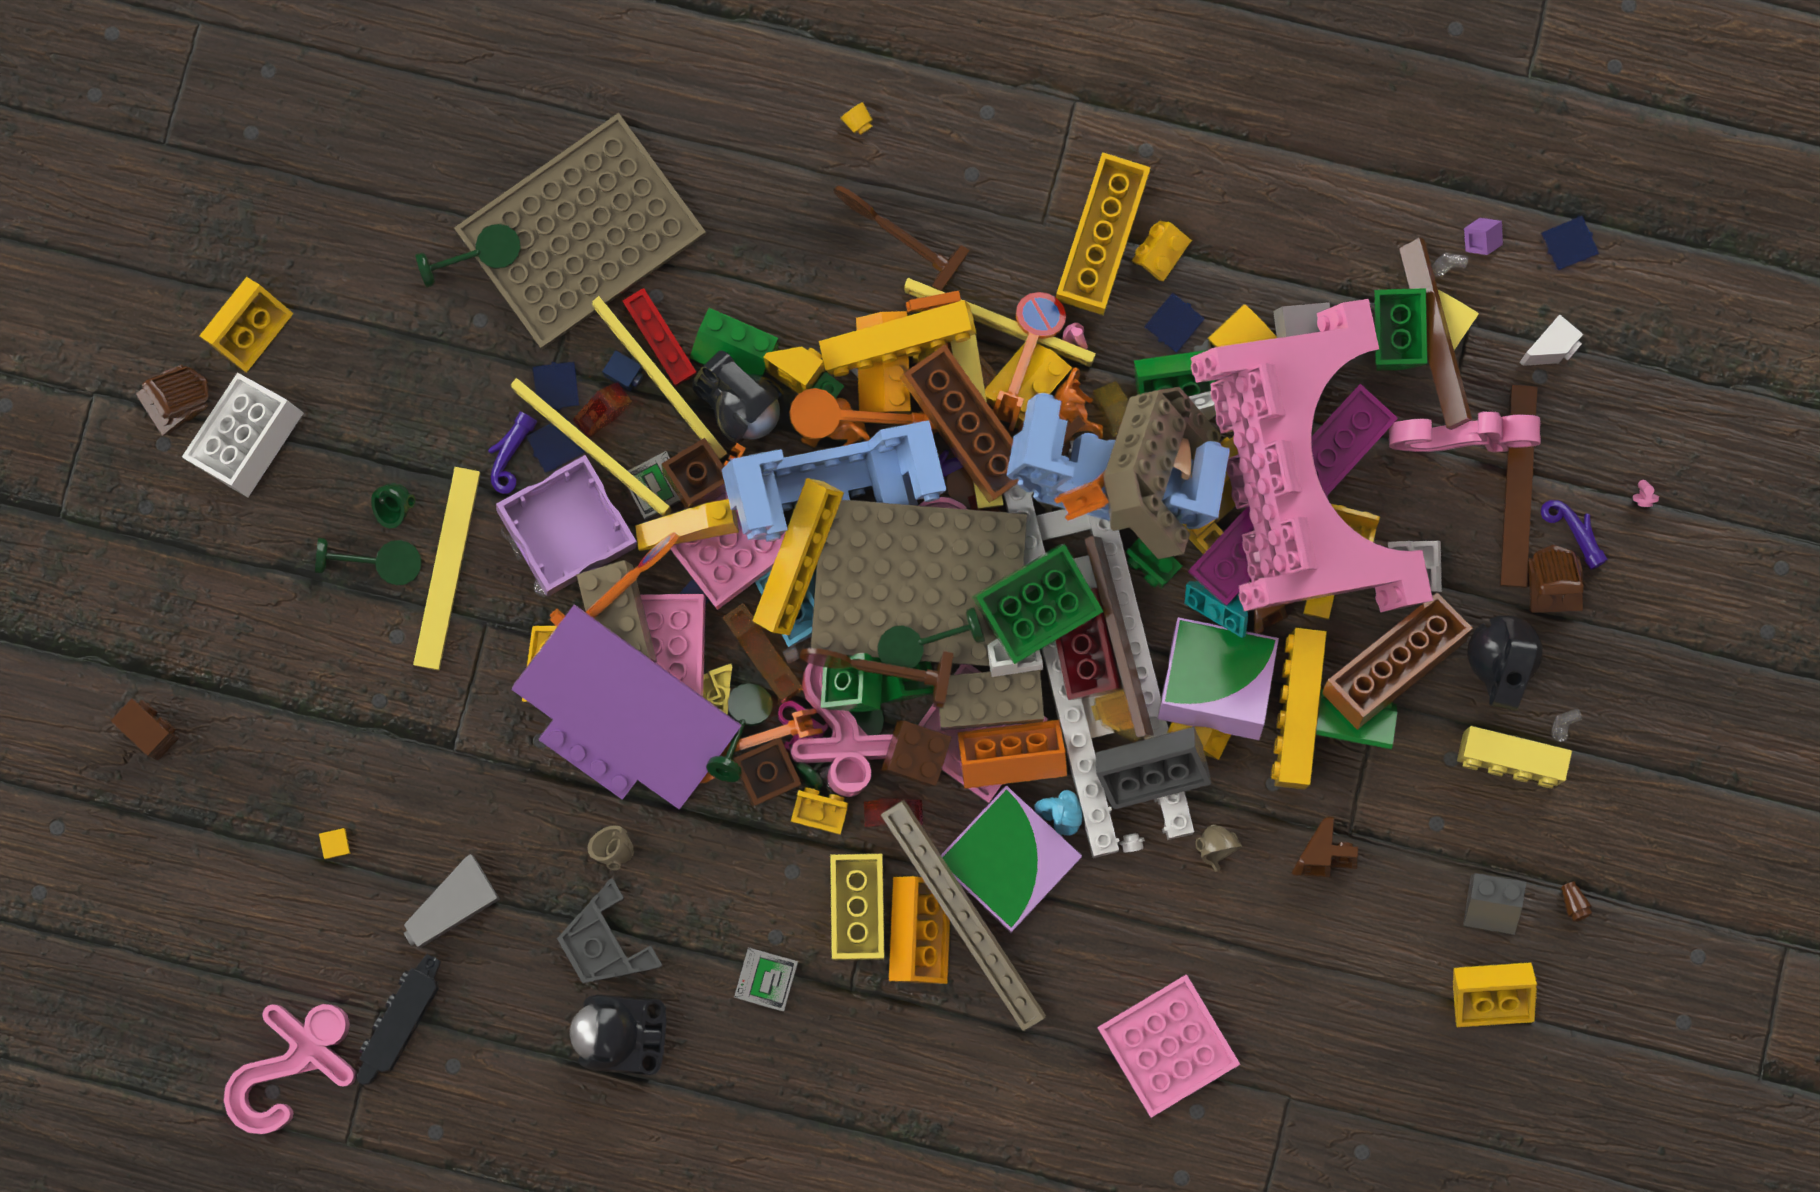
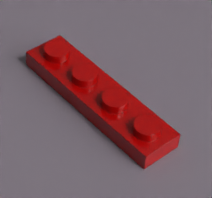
[622,288,697,387]

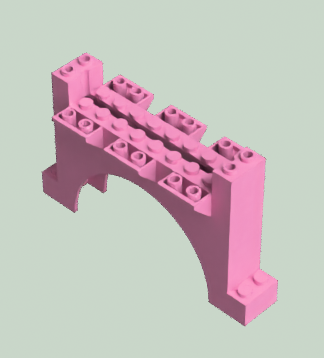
[1191,299,1433,613]

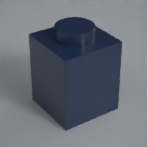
[602,350,644,391]

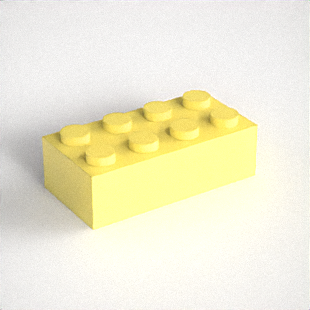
[1457,726,1572,788]
[830,854,884,960]

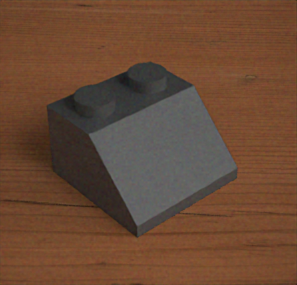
[1463,873,1526,935]

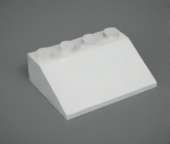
[182,373,303,497]

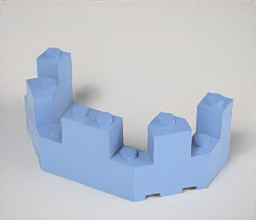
[1007,393,1230,529]
[722,420,946,542]

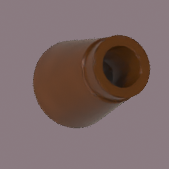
[1561,882,1593,922]

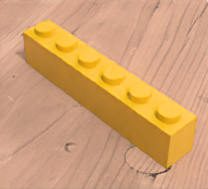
[819,300,977,377]
[752,478,844,635]

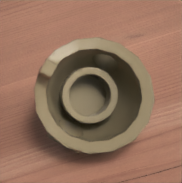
[1195,824,1243,872]
[588,825,634,870]

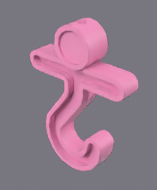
[1389,412,1541,452]
[790,663,893,797]
[224,1004,357,1134]

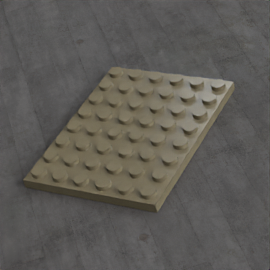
[454,113,706,350]
[811,500,1027,666]

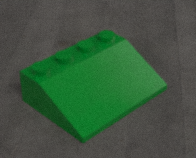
[972,544,1103,664]

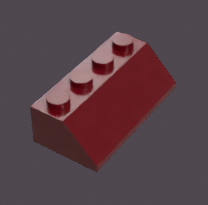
[1055,588,1124,700]

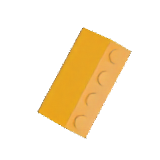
[856,311,911,414]
[889,876,950,984]

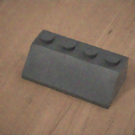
[1096,727,1212,810]

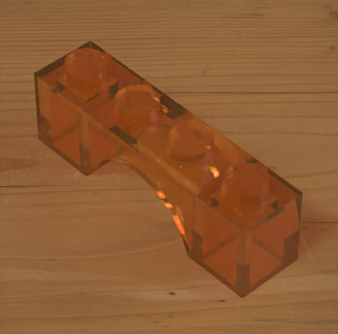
[722,603,803,704]

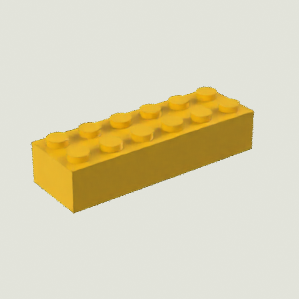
[1056,152,1151,315]
[1271,628,1326,790]

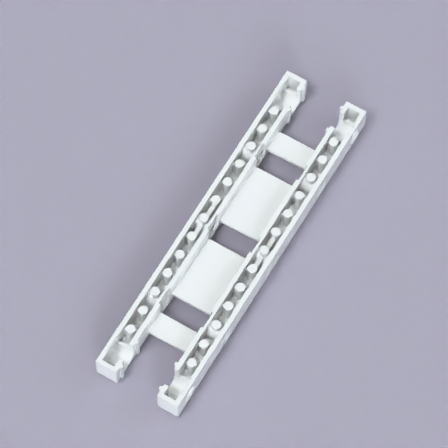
[1003,440,1194,858]

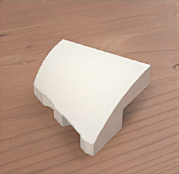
[1388,541,1442,592]
[987,639,1043,677]

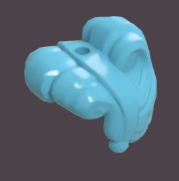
[1034,790,1083,836]

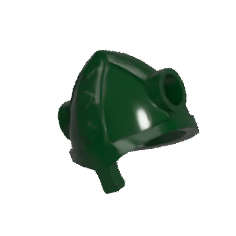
[371,483,415,529]

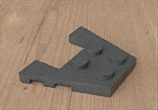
[557,878,663,984]

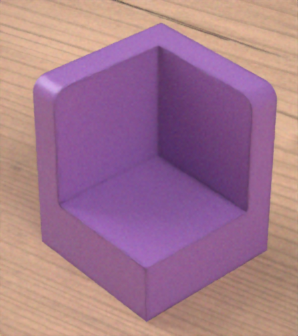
[1464,218,1503,255]

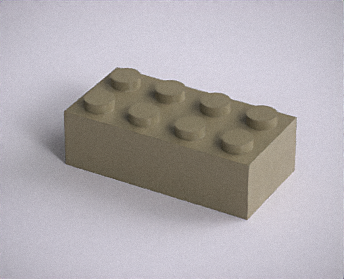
[577,560,657,663]
[939,670,1044,731]

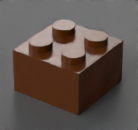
[661,438,727,509]
[111,698,179,761]
[882,720,952,787]
[732,738,802,807]

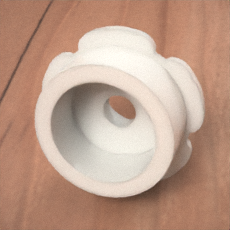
[1119,833,1145,852]

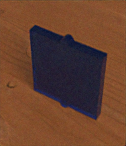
[1541,216,1599,271]
[1144,293,1205,353]
[533,362,579,411]
[526,416,585,473]

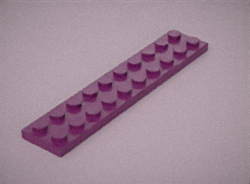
[1188,384,1398,606]

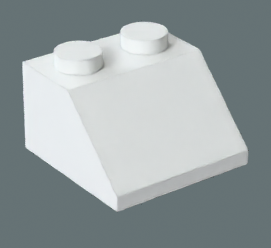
[1519,315,1583,366]

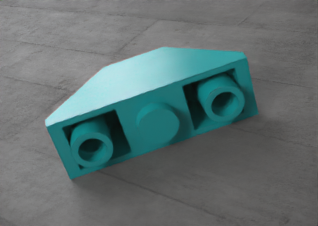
[1184,581,1248,638]

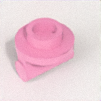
[1062,323,1088,350]
[1633,480,1659,507]

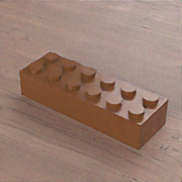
[900,345,1018,503]
[1322,592,1473,730]

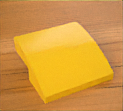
[1208,304,1277,347]

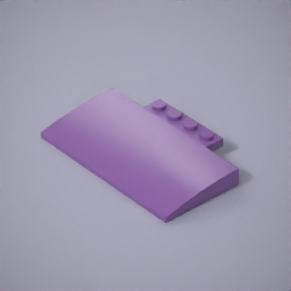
[512,604,741,809]

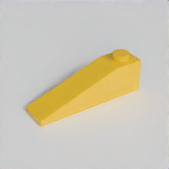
[635,499,739,551]

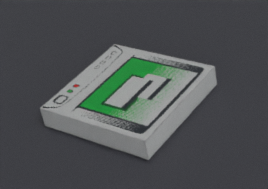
[628,451,681,520]
[734,948,798,1012]

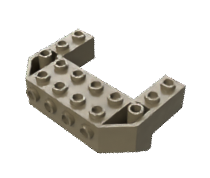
[1104,387,1221,559]

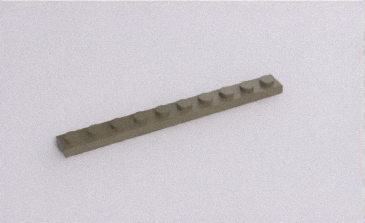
[881,800,1046,1031]

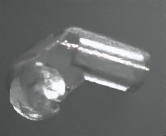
[1432,253,1468,276]
[1551,708,1582,742]

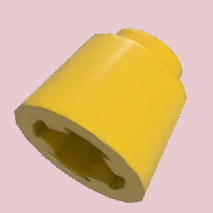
[840,102,872,135]

